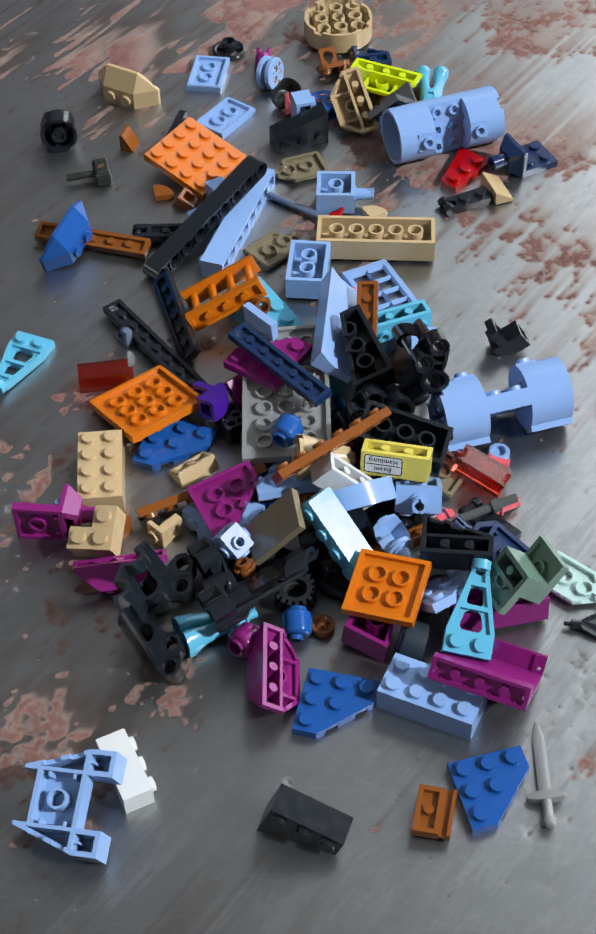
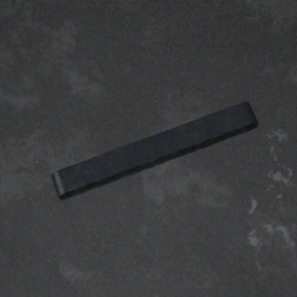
[143,155,267,280]

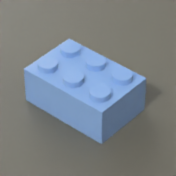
[285,240,331,299]

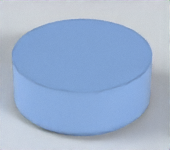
[488,443,510,459]

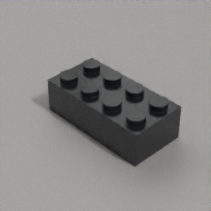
[352,400,454,478]

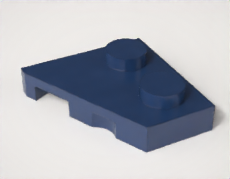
[352,46,392,66]

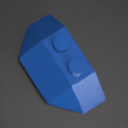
[39,200,93,272]

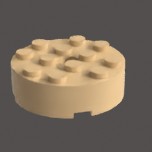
[304,0,372,55]

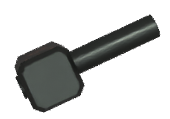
[66,158,113,187]

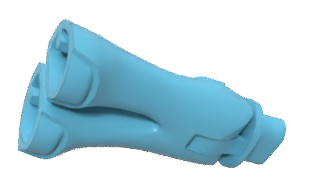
[415,65,449,101]
[171,607,258,658]

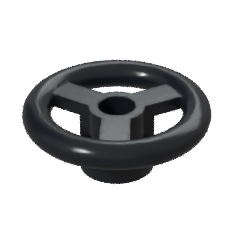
[212,37,246,61]

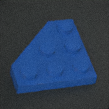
[132,420,218,471]
[291,667,381,739]
[447,745,529,835]

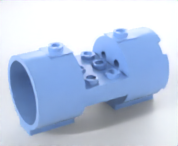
[379,86,505,165]
[427,356,574,452]

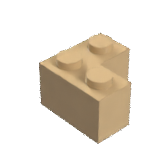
[66,505,126,558]

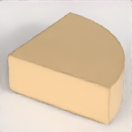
[361,205,387,217]

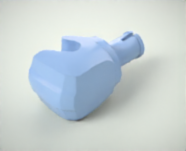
[373,514,416,559]

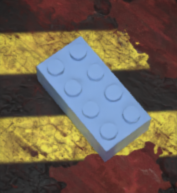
[376,652,488,741]

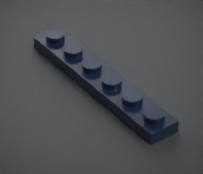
[228,322,332,408]

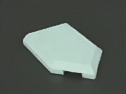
[550,550,596,605]

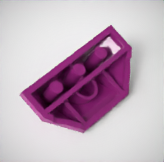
[73,548,168,594]
[247,622,300,714]

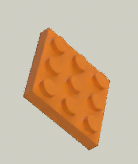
[341,548,432,628]

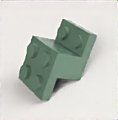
[482,535,569,615]

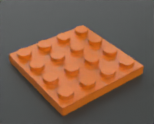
[143,116,247,200]
[89,365,200,444]

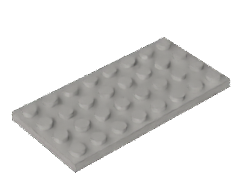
[242,324,332,464]

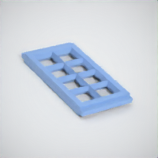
[342,259,417,311]

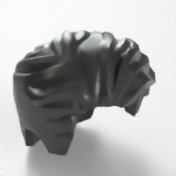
[270,77,301,109]

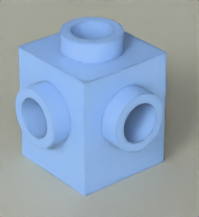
[212,522,254,560]

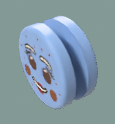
[256,56,284,90]

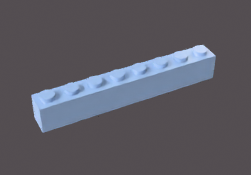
[198,168,275,277]

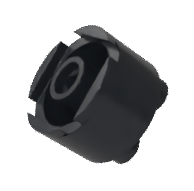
[40,109,77,153]

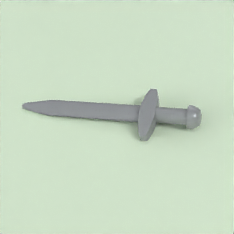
[526,722,566,828]

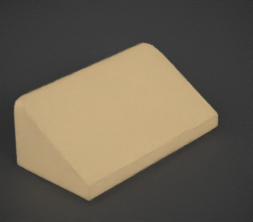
[481,172,513,205]
[168,451,219,488]

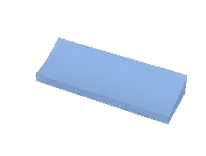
[310,267,357,383]

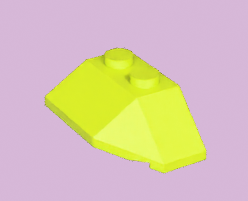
[350,58,422,96]

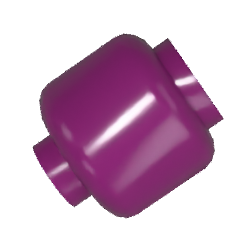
[227,622,259,658]

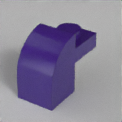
[192,381,230,422]

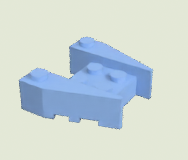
[12,749,127,865]

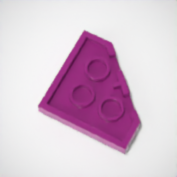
[223,337,313,392]
[186,460,259,537]

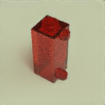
[77,358,134,394]
[451,443,513,498]

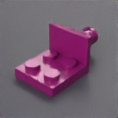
[11,484,95,542]

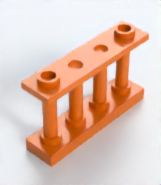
[180,254,268,332]

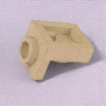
[146,513,184,548]

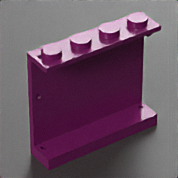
[427,627,548,711]

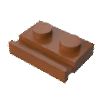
[411,784,457,842]

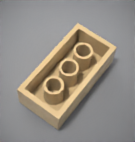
[77,429,125,513]

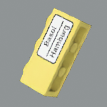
[360,438,433,483]

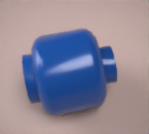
[270,414,304,447]
[281,605,312,642]

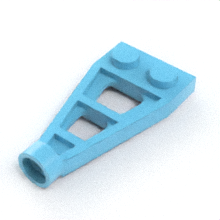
[0,331,55,397]
[441,558,495,662]

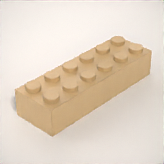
[316,215,435,261]

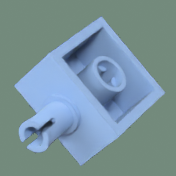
[316,171,374,214]
[394,477,443,517]

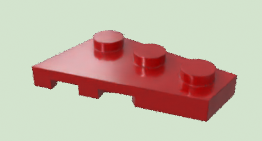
[441,147,489,194]

